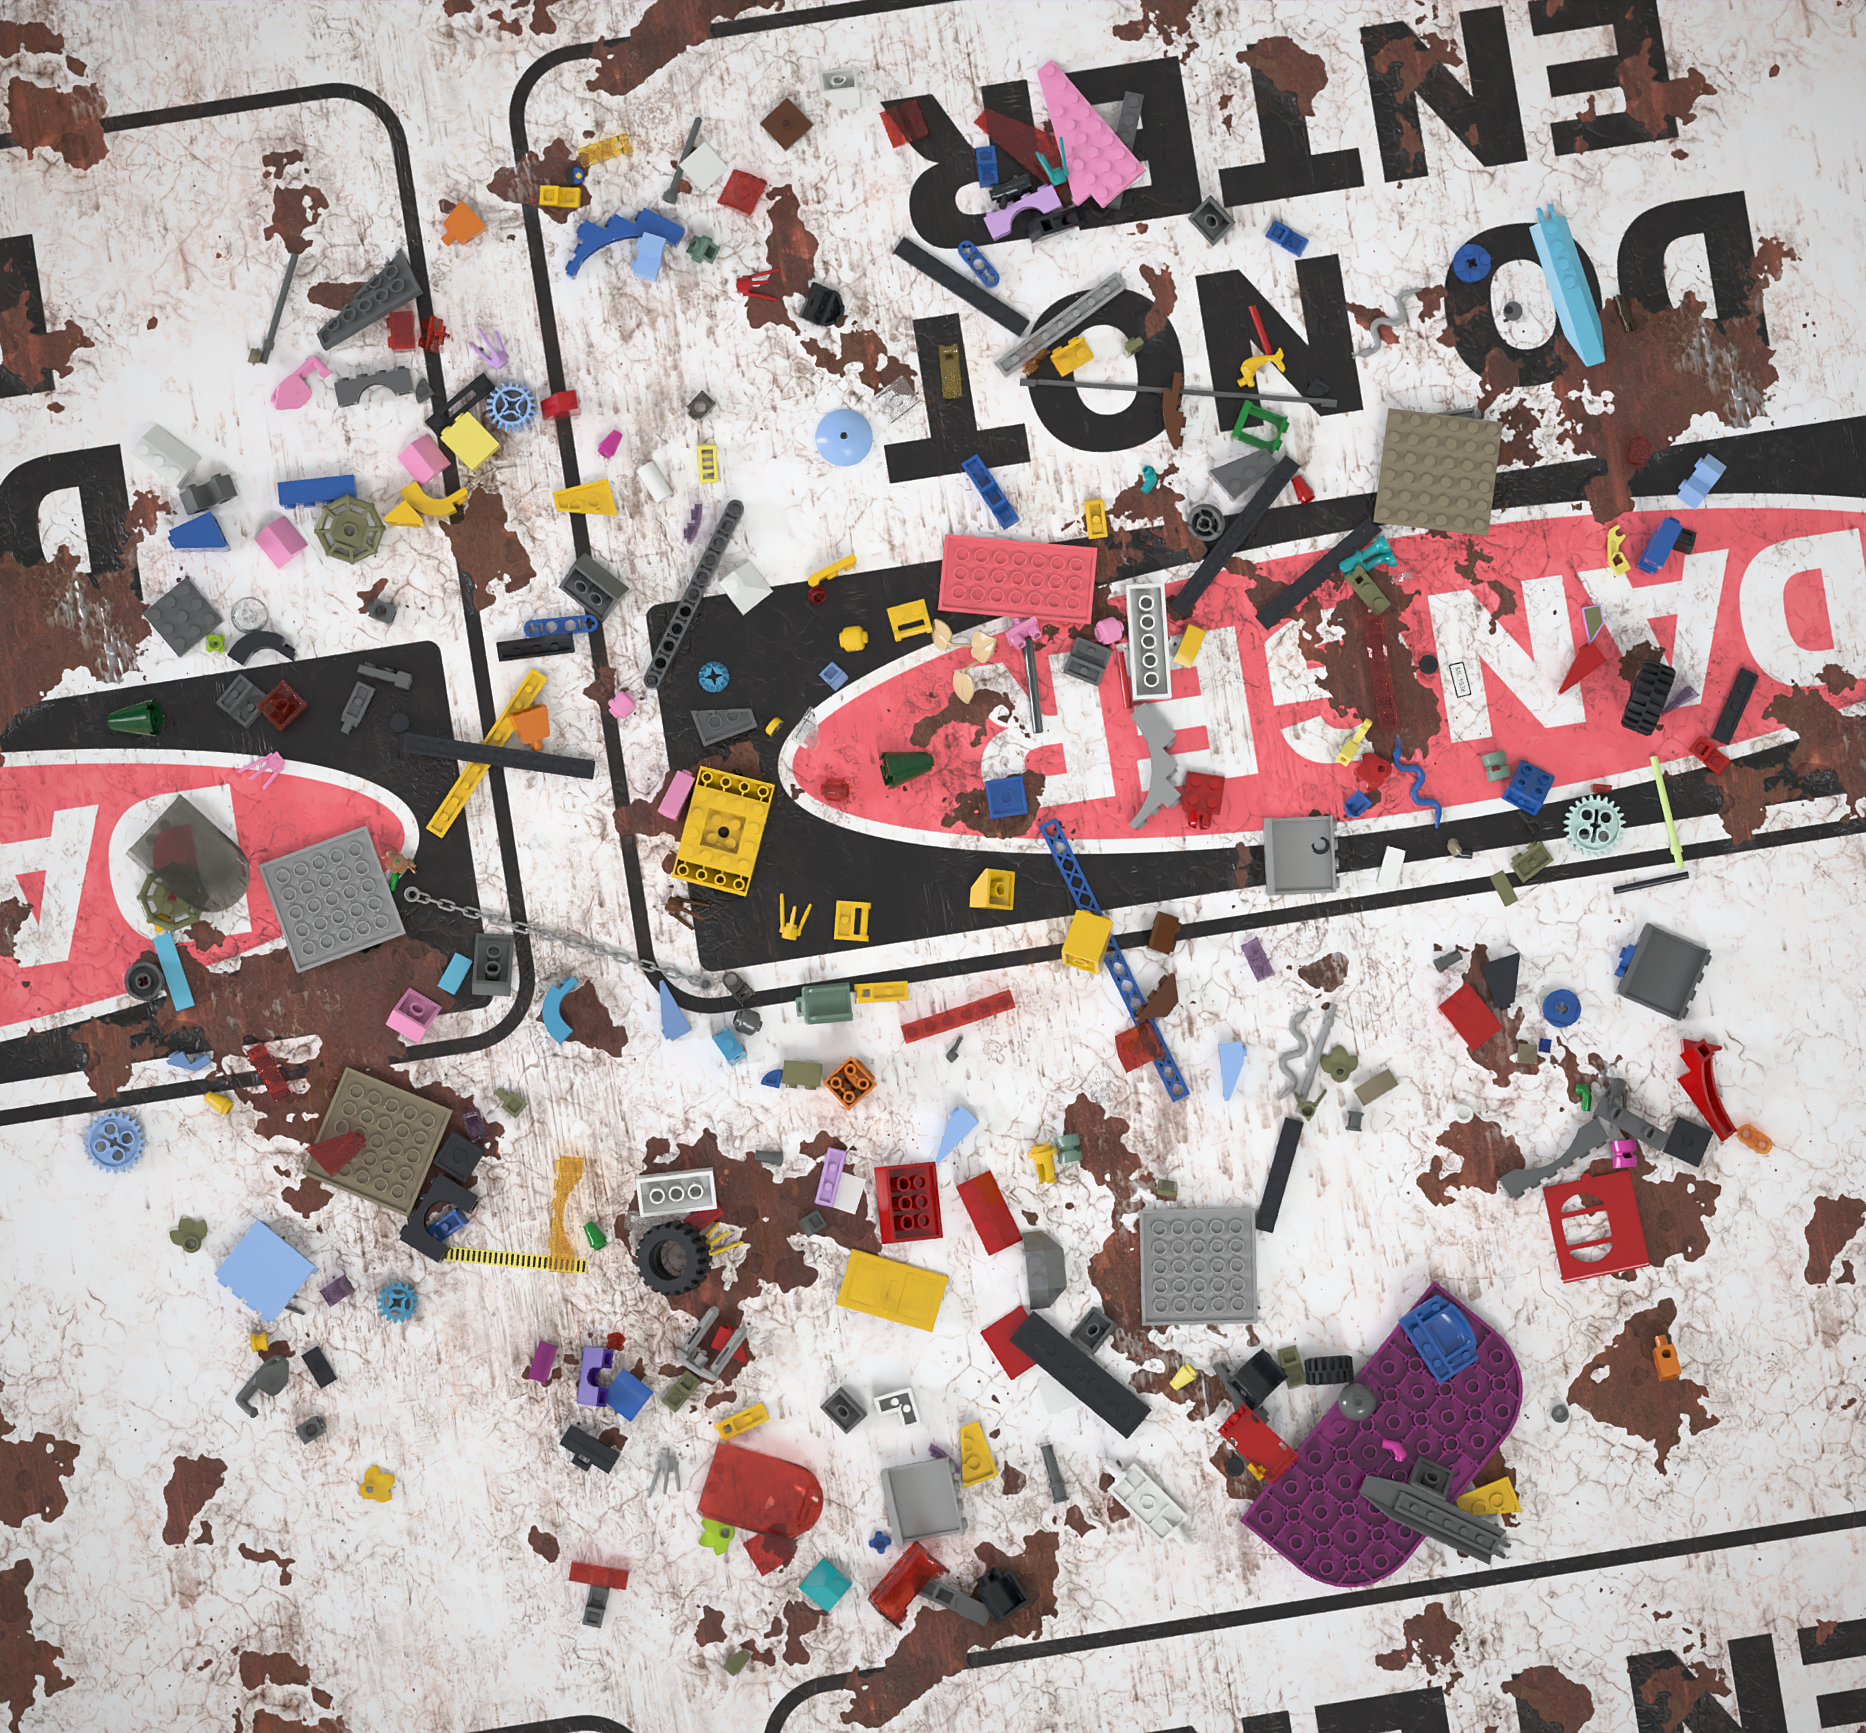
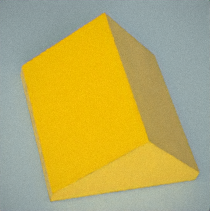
[384,500,426,528]

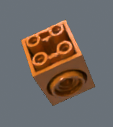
[823,1056,877,1111]

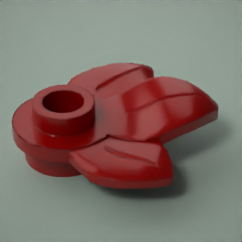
[1354,752,1392,791]

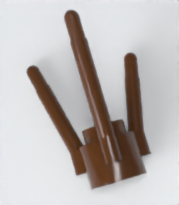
[665,895,710,930]

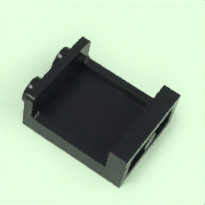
[1227,1349,1288,1410]

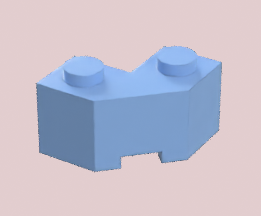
[631,232,666,283]
[1677,453,1726,510]

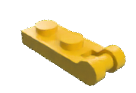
[808,553,857,587]
[854,981,909,1004]
[713,1402,770,1443]

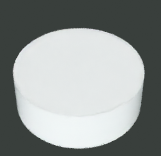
[1454,1104,1474,1123]

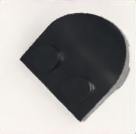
[798,282,845,327]

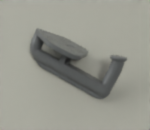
[235,1355,289,1418]

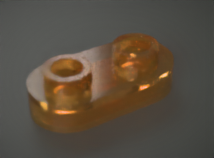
[1736,1124,1772,1154]

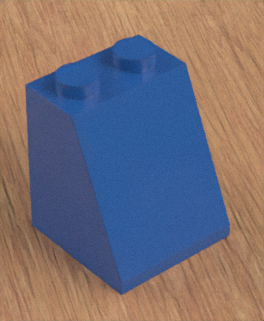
[168,511,231,553]

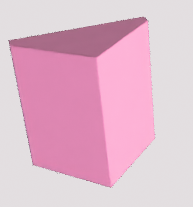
[397,434,451,488]
[255,516,308,569]

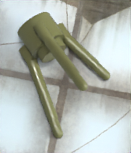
[1294,1089,1327,1121]

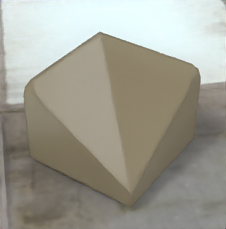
[1516,1043,1537,1065]

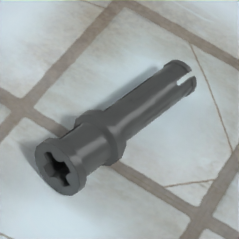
[1040,1444,1070,1504]

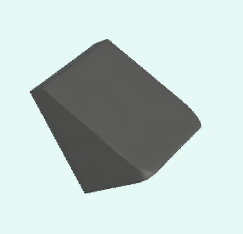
[798,1209,827,1238]

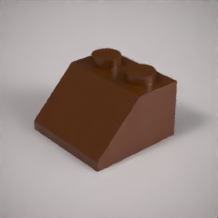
[1146,911,1182,956]

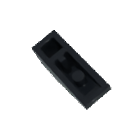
[1025,205,1089,243]

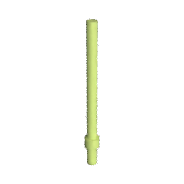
[1650,756,1684,869]

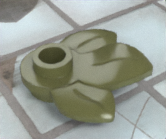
[1320,1045,1358,1083]
[169,1216,207,1253]

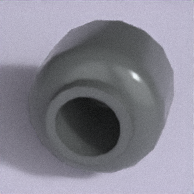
[733,1008,763,1036]

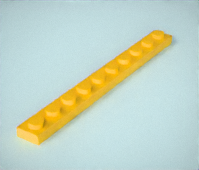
[426,668,548,839]

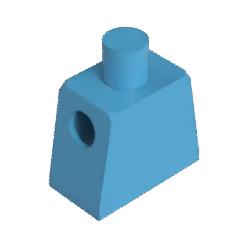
[711,1026,748,1066]

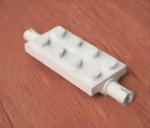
[1103,1458,1194,1549]

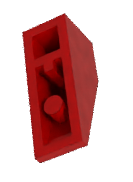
[1557,642,1607,696]

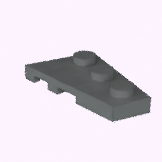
[691,708,758,747]

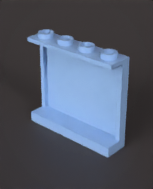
[214,1219,320,1323]

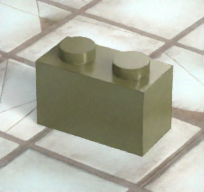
[782,1060,823,1090]

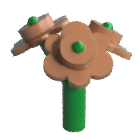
[381,849,417,891]

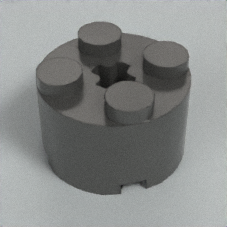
[124,962,166,1001]

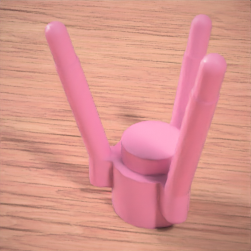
[237,751,286,790]

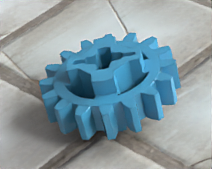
[377,1281,419,1323]

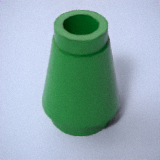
[583,1221,608,1251]

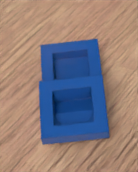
[976,145,999,188]
[1265,220,1309,258]

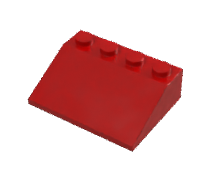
[874,1161,943,1244]

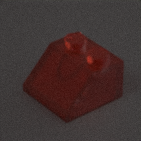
[717,169,768,220]

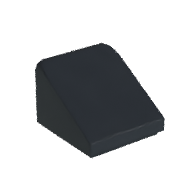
[1672,528,1697,555]

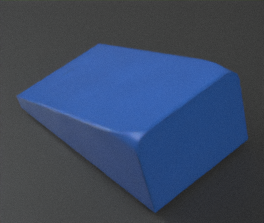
[427,1207,469,1241]

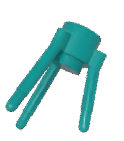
[1035,136,1069,186]

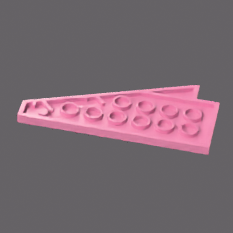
[1037,59,1146,208]

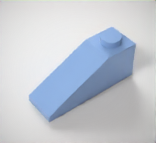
[1218,1041,1247,1101]
[936,1106,979,1163]

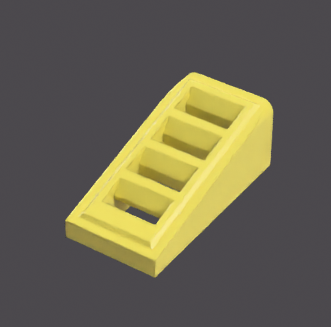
[697,443,719,484]

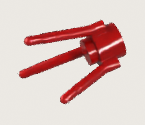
[737,268,780,301]

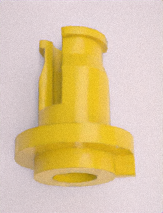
[1027,1142,1058,1185]

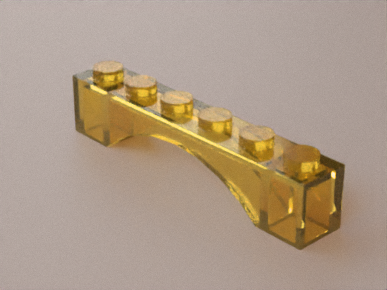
[546,1156,584,1274]

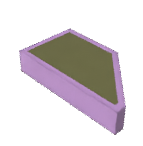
[1581,604,1604,643]

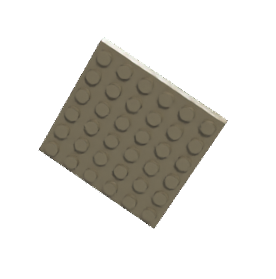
[1373,408,1503,537]
[302,1067,453,1218]

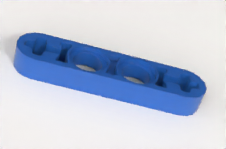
[523,615,598,638]

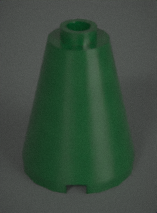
[107,699,163,737]
[879,752,934,790]

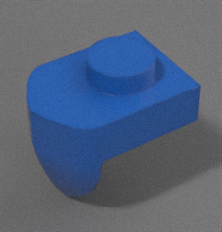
[1344,788,1373,818]

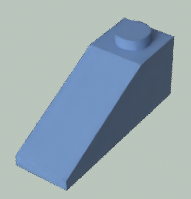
[659,980,692,1042]

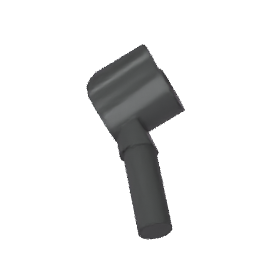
[946,1036,963,1063]

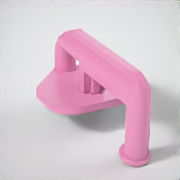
[271,356,330,410]

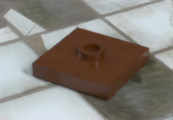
[760,98,813,152]

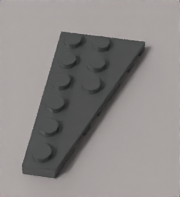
[317,248,423,351]

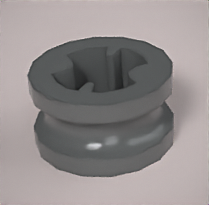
[1551,1405,1569,1423]

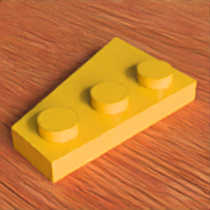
[552,478,617,516]
[960,1421,999,1489]
[1455,1476,1522,1515]

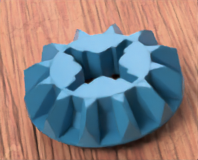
[699,662,729,692]

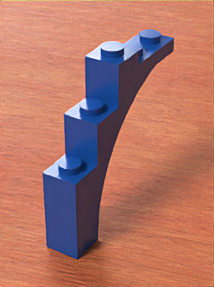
[565,207,685,280]

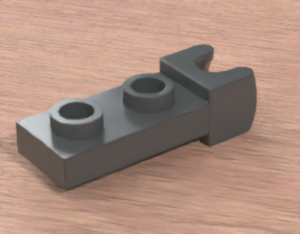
[357,662,413,690]

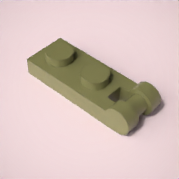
[1344,564,1391,617]

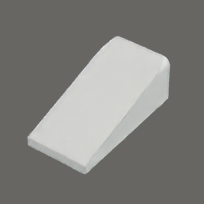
[1377,846,1406,889]

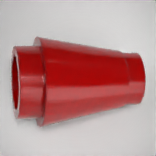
[1291,475,1315,504]

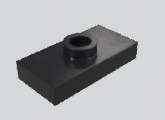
[301,1346,338,1389]

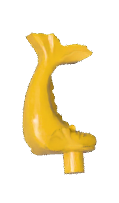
[1237,348,1285,387]

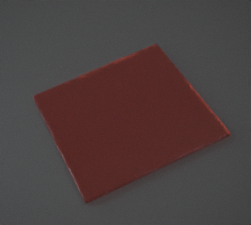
[742,1524,794,1577]

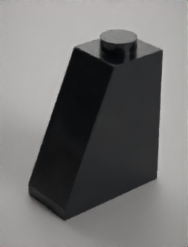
[1480,952,1520,1011]

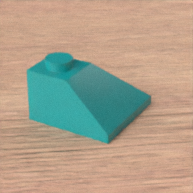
[798,1558,853,1612]

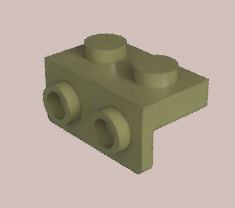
[1509,841,1554,883]

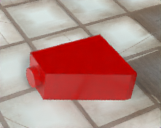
[540,390,581,421]

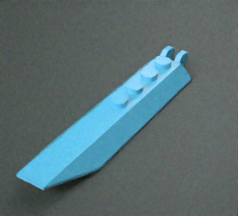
[1529,204,1605,367]

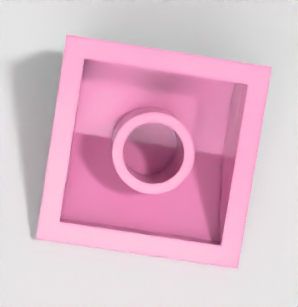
[386,987,442,1044]

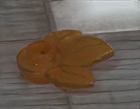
[1022,348,1052,376]

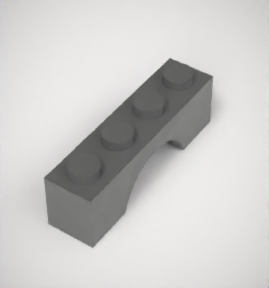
[334,366,415,408]

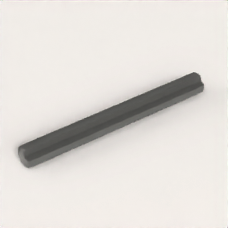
[1023,639,1043,734]

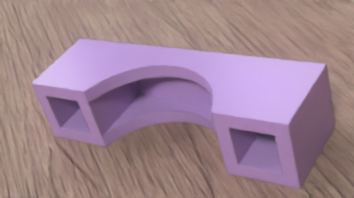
[983,184,1063,241]

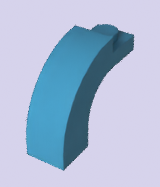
[542,976,579,1045]

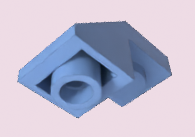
[166,1050,213,1072]

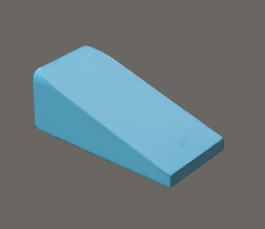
[438,953,473,995]

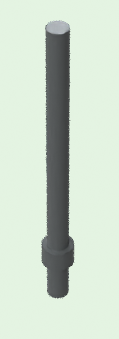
[260,253,299,365]

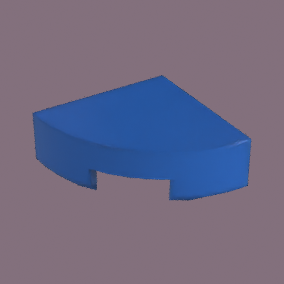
[760,1069,783,1089]

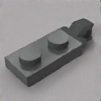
[341,681,376,735]

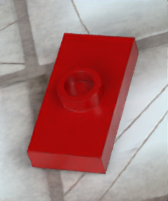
[682,1203,725,1231]

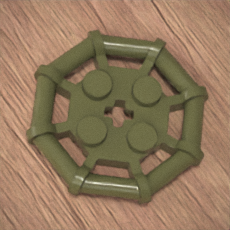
[314,494,386,565]
[136,862,209,933]

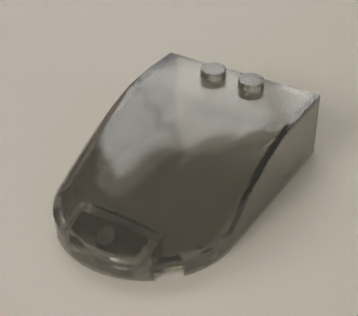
[126,794,250,912]

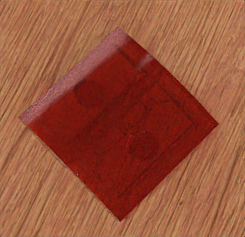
[879,99,931,148]

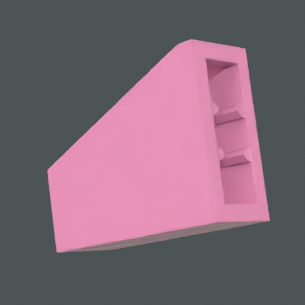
[658,769,696,821]

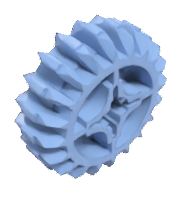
[486,381,538,433]

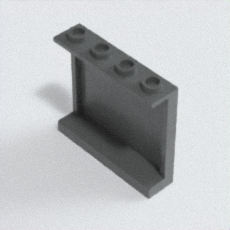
[1615,922,1712,1021]

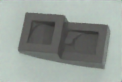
[582,1584,610,1629]

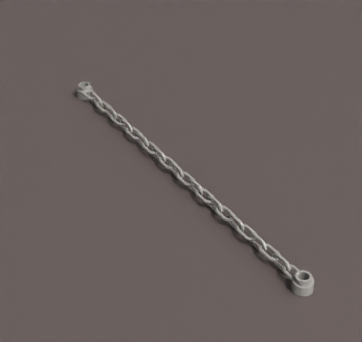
[404,887,714,991]

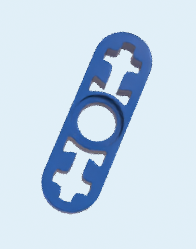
[958,241,1000,288]

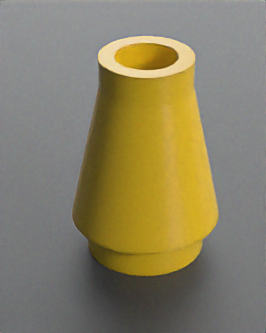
[204,1091,234,1116]

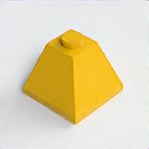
[970,869,1015,910]

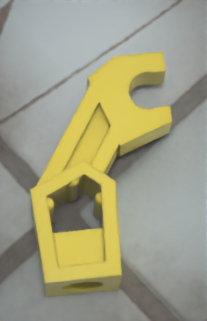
[1606,525,1631,577]
[1335,718,1373,767]

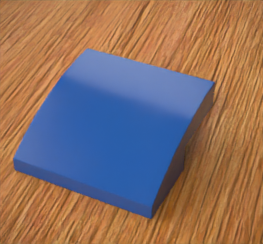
[607,1368,654,1422]

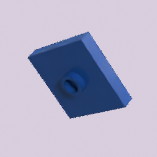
[984,775,1028,819]

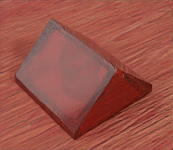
[256,680,308,732]

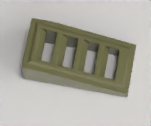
[1156,1179,1178,1197]

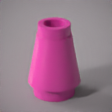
[597,430,623,459]

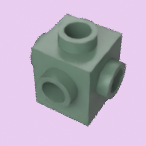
[686,235,721,264]

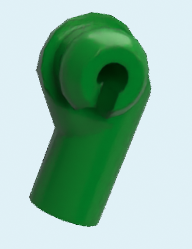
[1575,1083,1592,1111]

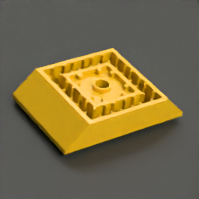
[672,766,775,897]

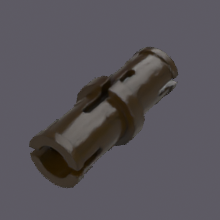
[1613,293,1637,333]

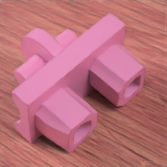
[1005,616,1041,650]

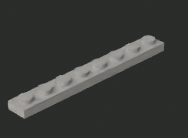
[994,272,1128,379]

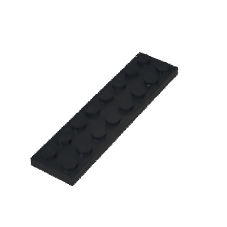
[1009,1311,1152,1440]

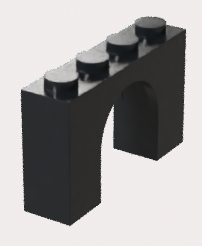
[399,1173,481,1264]

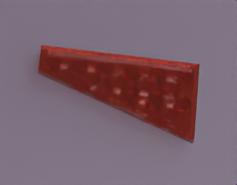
[973,108,1069,197]

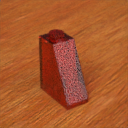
[305,1131,367,1177]

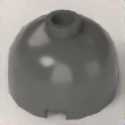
[1337,1382,1376,1421]

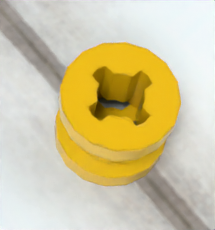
[250,1332,269,1352]

